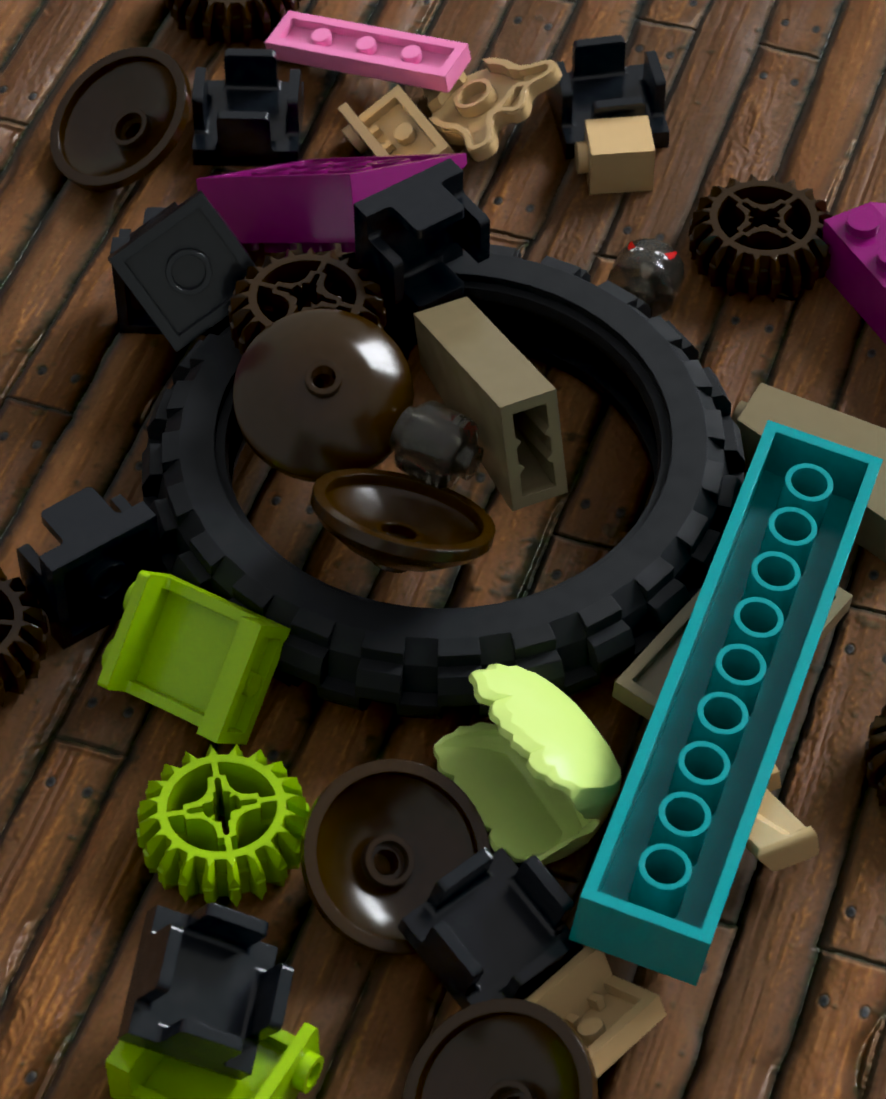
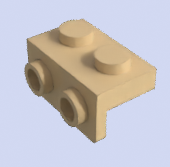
[338,85,454,156]
[525,946,666,1078]

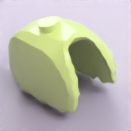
[433,664,621,865]

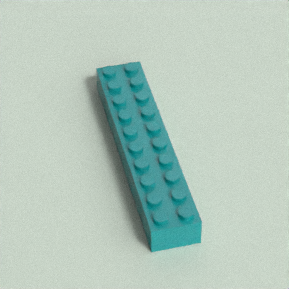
[569,420,883,986]

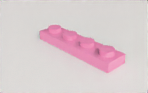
[265,10,471,93]

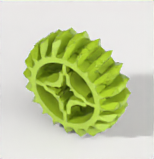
[136,743,310,908]

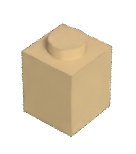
[575,115,655,195]

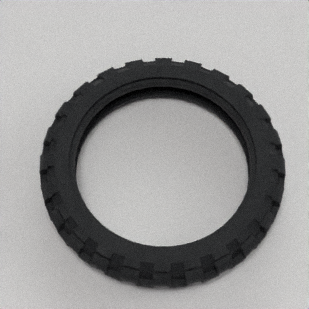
[142,244,745,719]

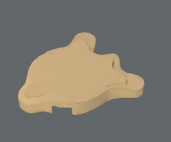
[423,58,562,162]

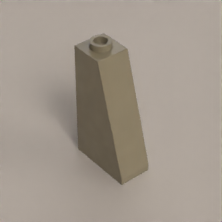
[413,296,568,511]
[731,383,886,563]

